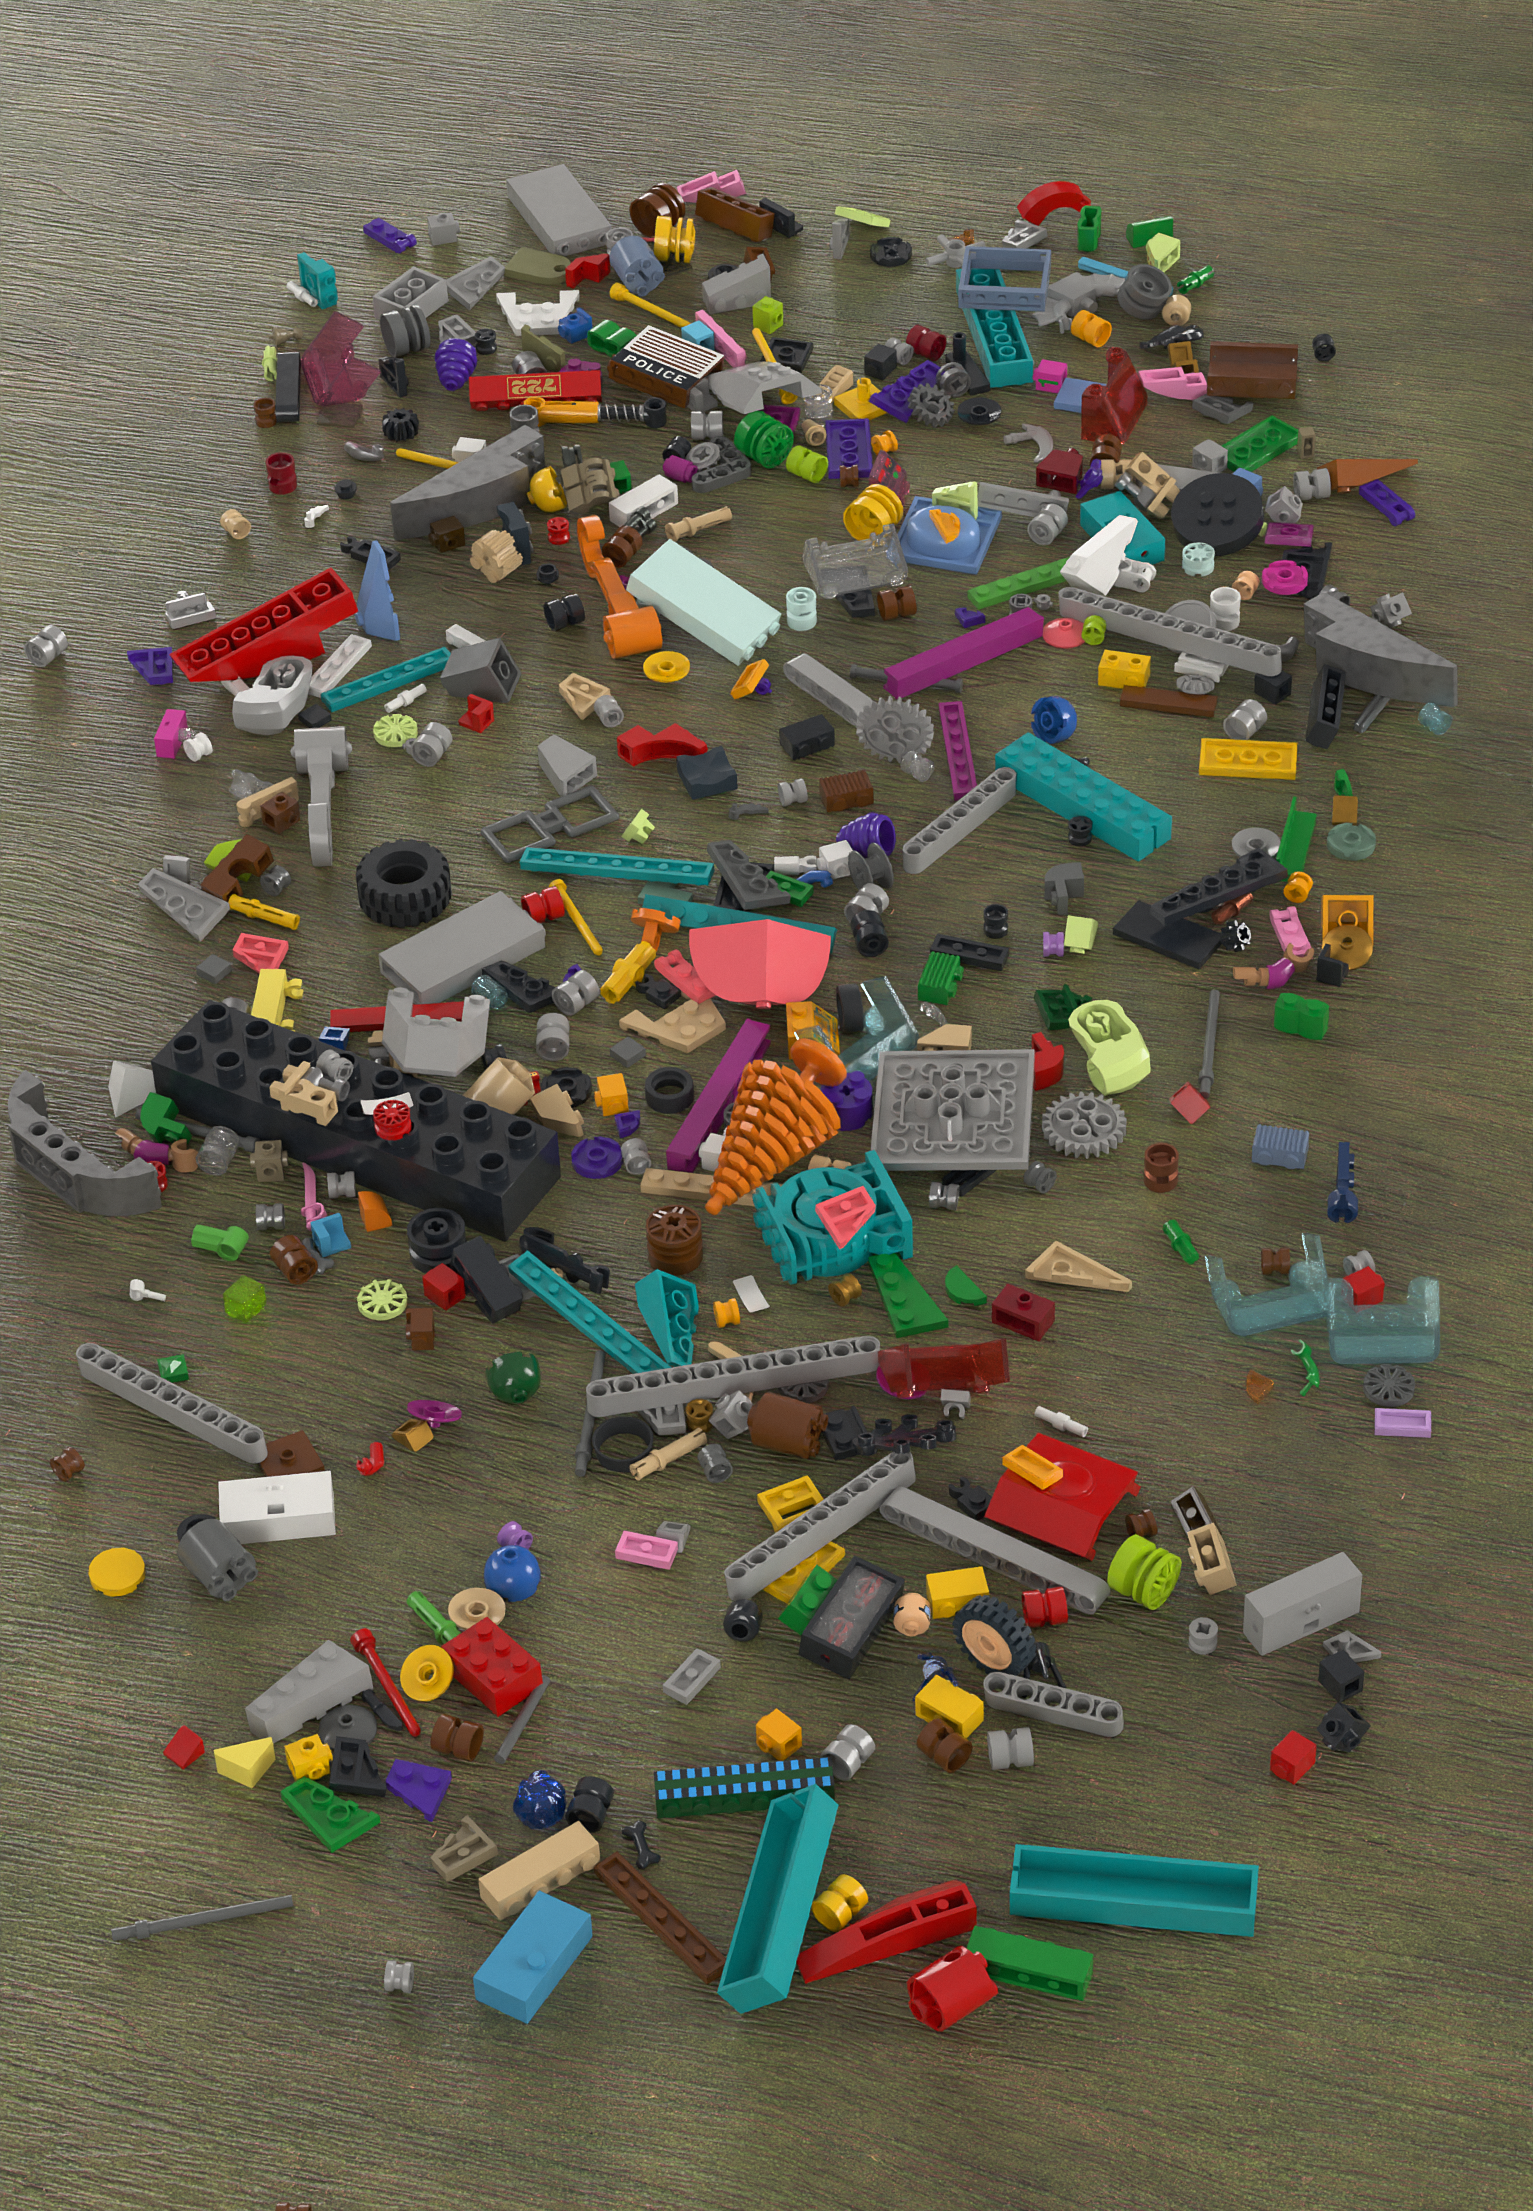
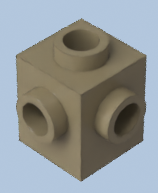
[250,1140,288,1182]

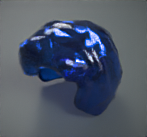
[513,1770,567,1829]

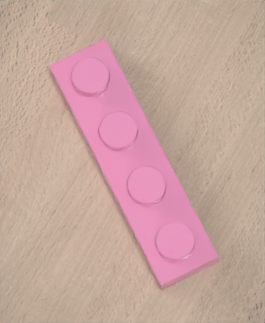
[695,310,747,368]

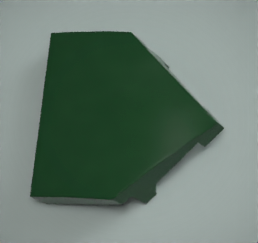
[1034,984,1093,1030]

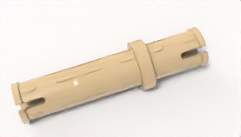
[630,1428,707,1481]

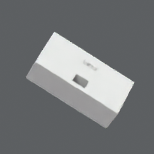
[218,1471,336,1544]

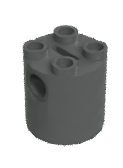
[177,1519,258,1601]

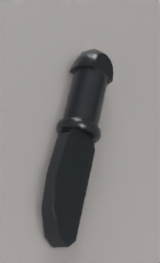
[361,1689,403,1731]

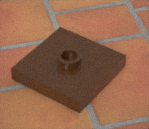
[257,1430,325,1477]

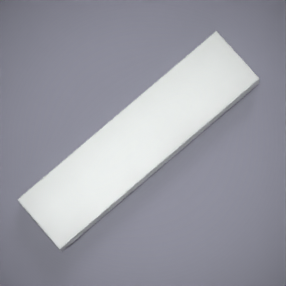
[308,634,372,698]

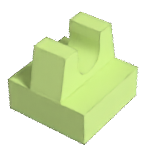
[621,809,655,844]

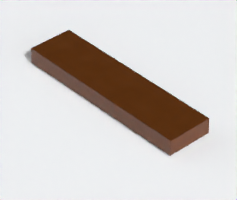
[1120,685,1218,717]

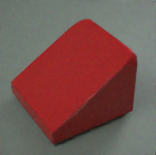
[163,1725,205,1770]

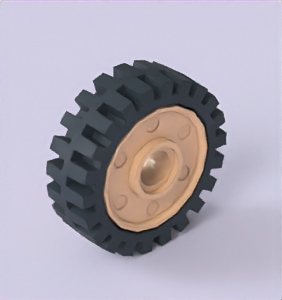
[952,1595,1036,1676]

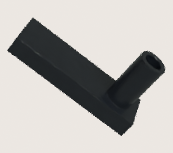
[945,332,991,396]

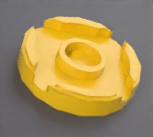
[88,1548,146,1597]

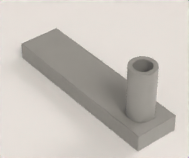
[977,482,1069,517]

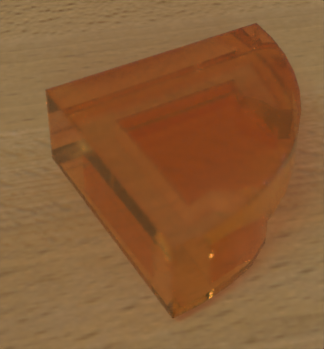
[953,229,974,246]
[1246,1370,1274,1404]

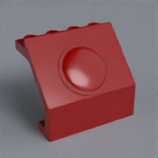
[984,1432,1141,1561]

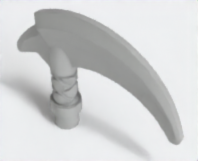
[1003,423,1053,463]

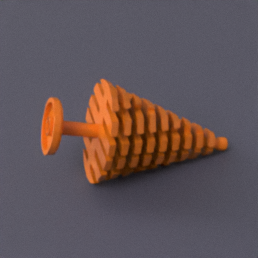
[705,1038,847,1215]

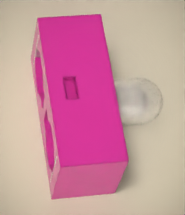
[154,709,196,759]

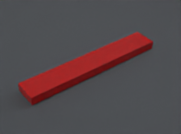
[330,1001,464,1032]

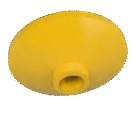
[643,651,690,683]
[400,1645,454,1702]

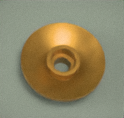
[1322,925,1373,970]

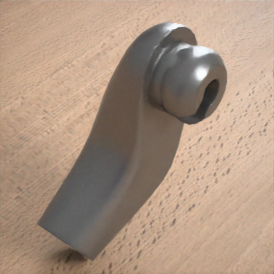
[344,441,384,461]
[1276,637,1299,661]

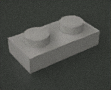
[663,1648,721,1705]

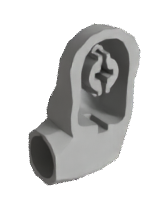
[232,656,312,735]

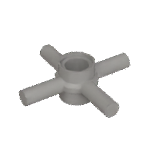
[926,234,986,268]

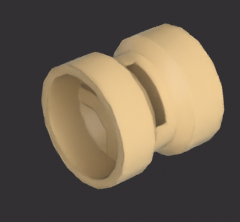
[220,509,251,539]

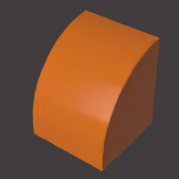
[358,1191,392,1232]

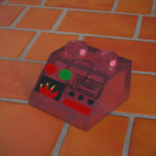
[869,450,910,506]

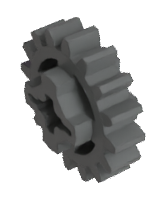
[907,383,955,428]

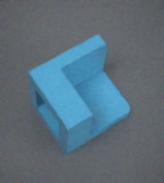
[310,1213,351,1258]

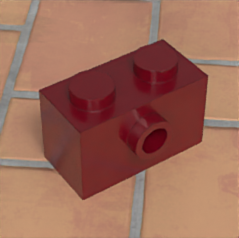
[992,1283,1055,1341]

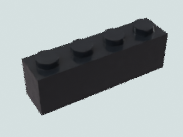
[1305,664,1346,750]

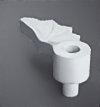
[304,505,329,528]

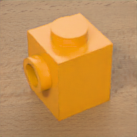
[594,1073,629,1117]
[756,1708,802,1761]

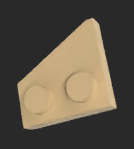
[559,673,611,720]

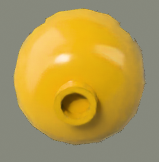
[527,466,567,513]

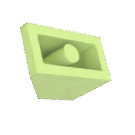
[1146,233,1180,272]
[1064,916,1098,954]

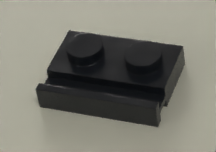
[821,1405,868,1461]

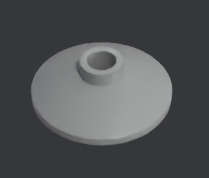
[1232,827,1281,858]

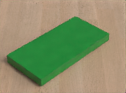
[1222,415,1298,472]

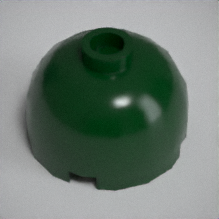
[485,1352,541,1404]

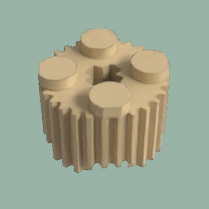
[470,530,523,583]

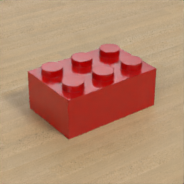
[441,1617,543,1717]

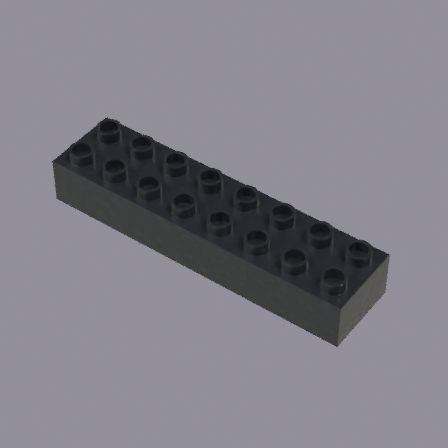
[151,999,561,1242]

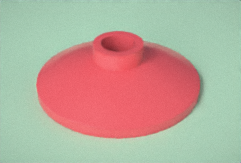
[1043,618,1085,649]

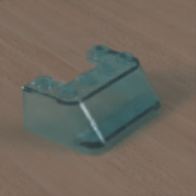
[1325,1276,1440,1364]

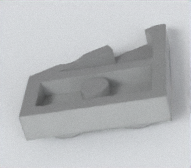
[1002,219,1048,249]
[638,1403,686,1436]

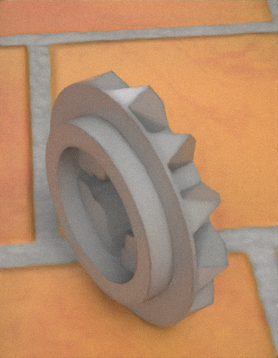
[686,442,721,472]
[1176,674,1214,694]

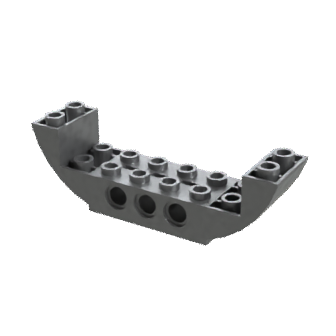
[8,1070,162,1216]

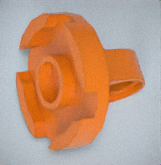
[631,908,681,952]

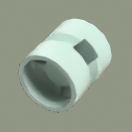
[786,587,817,631]

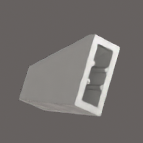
[537,734,597,797]

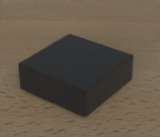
[298,704,332,728]

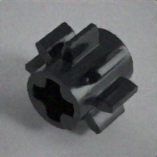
[1220,920,1251,952]

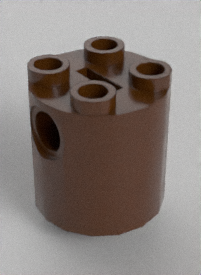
[747,1392,829,1459]

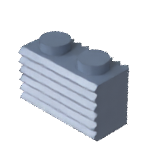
[1252,1124,1309,1169]

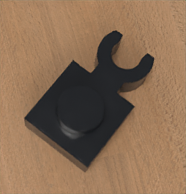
[635,974,681,1010]
[949,1476,992,1521]

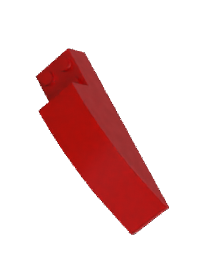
[169,567,358,682]

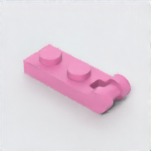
[1269,906,1313,960]

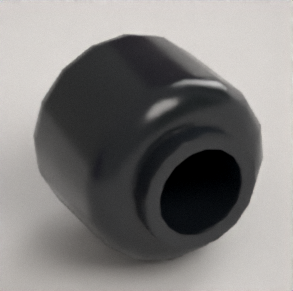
[723,1599,763,1642]

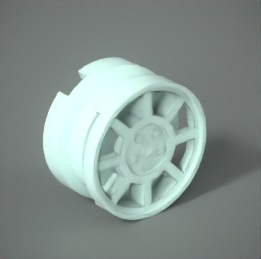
[1182,543,1215,577]

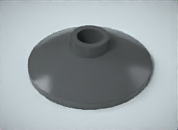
[319,1705,377,1751]

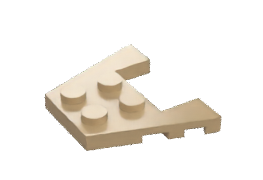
[619,991,726,1054]

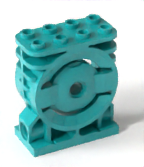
[752,1150,913,1285]

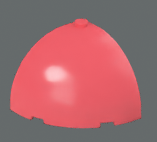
[689,919,831,1009]

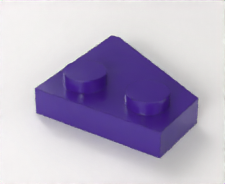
[127,647,173,685]
[385,1759,452,1822]

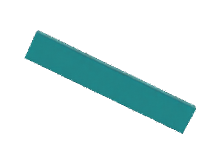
[320,647,451,713]

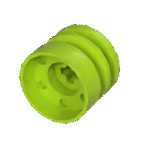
[1107,1534,1182,1610]

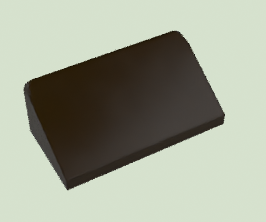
[1170,1486,1222,1536]

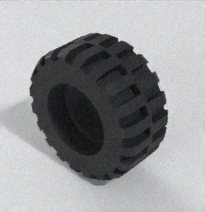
[356,839,452,928]

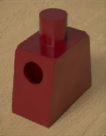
[1036,448,1083,495]

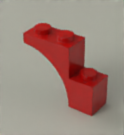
[617,723,708,767]

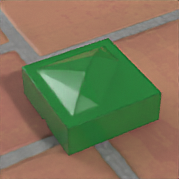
[157,1354,189,1383]

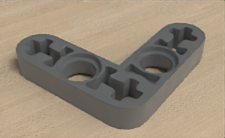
[692,436,751,493]

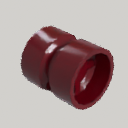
[906,324,947,361]
[265,452,297,495]

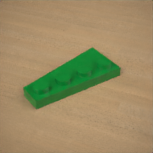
[868,1253,949,1338]

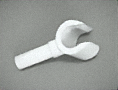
[130,1279,166,1302]

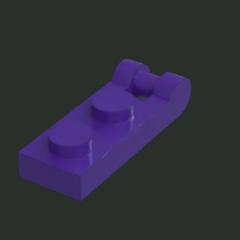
[363,218,417,254]
[1359,479,1415,526]

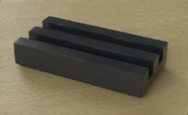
[942,1170,997,1197]

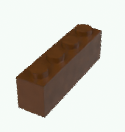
[695,187,774,242]

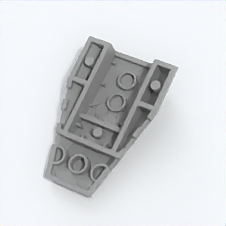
[704,362,822,414]

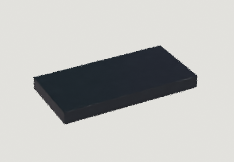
[1113,900,1222,970]

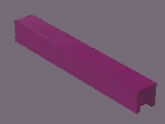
[883,607,1044,700]
[666,1018,771,1173]

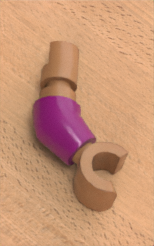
[1233,943,1314,989]
[115,1127,199,1173]

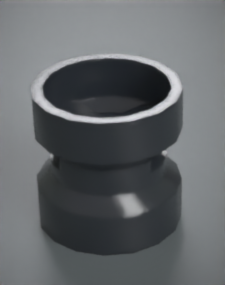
[662,436,691,461]
[983,904,1008,939]

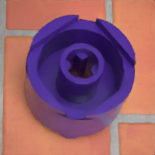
[821,1071,873,1131]

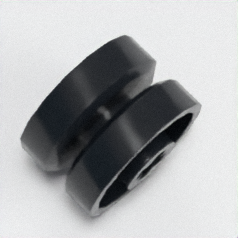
[407,1208,467,1273]

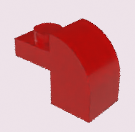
[1032,1032,1064,1091]

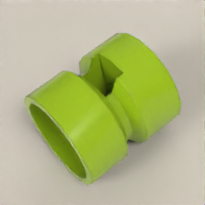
[786,445,828,483]

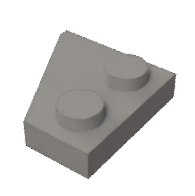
[830,218,850,259]
[438,314,476,344]

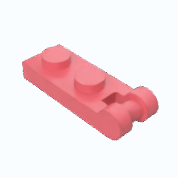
[654,949,716,1005]

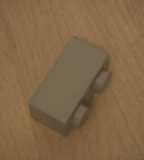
[1297,427,1316,459]

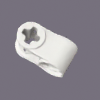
[1113,557,1156,593]

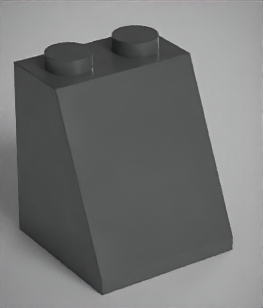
[440,638,522,703]

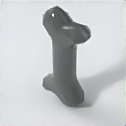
[302,1238,334,1275]

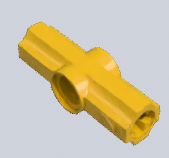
[600,941,656,1004]

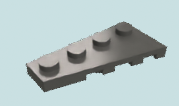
[707,840,791,910]

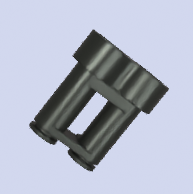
[623,506,657,538]

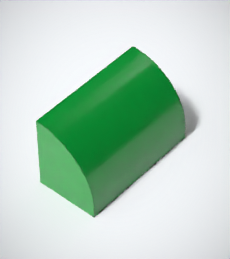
[1126,216,1173,248]

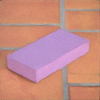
[1375,1408,1431,1438]

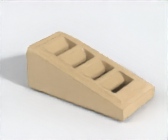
[810,365,853,406]

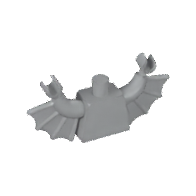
[1032,272,1125,333]

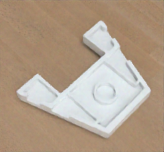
[496,290,580,336]

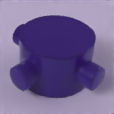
[755,678,772,695]

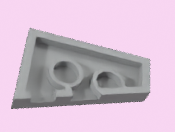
[446,256,505,310]

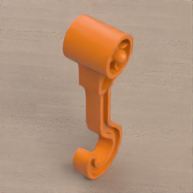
[577,515,662,659]

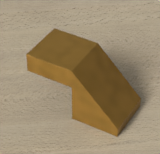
[1167,341,1199,374]

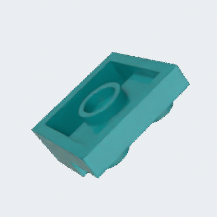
[297,252,338,310]

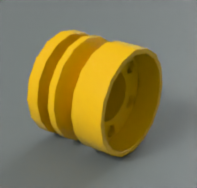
[654,216,696,264]
[843,484,903,545]

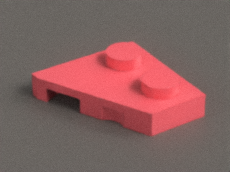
[233,933,289,974]

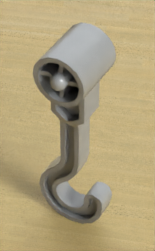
[290,726,352,867]

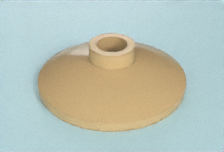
[448,1588,506,1630]

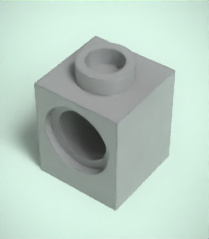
[1192,439,1228,473]

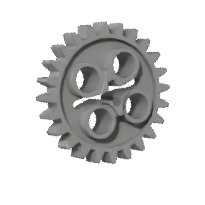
[856,696,934,763]
[1042,1091,1127,1159]

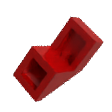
[565,253,610,289]

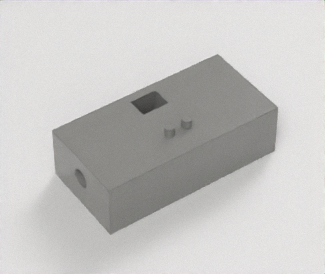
[1243,1552,1362,1656]

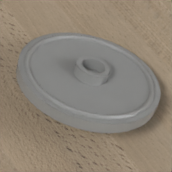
[1165,600,1216,653]

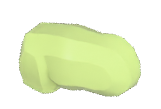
[1068,1000,1151,1096]

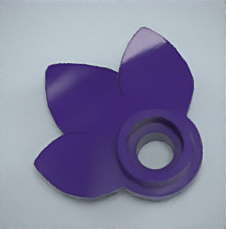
[1076,459,1103,499]

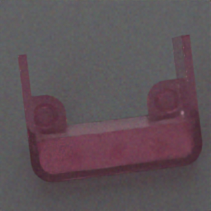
[301,311,380,407]

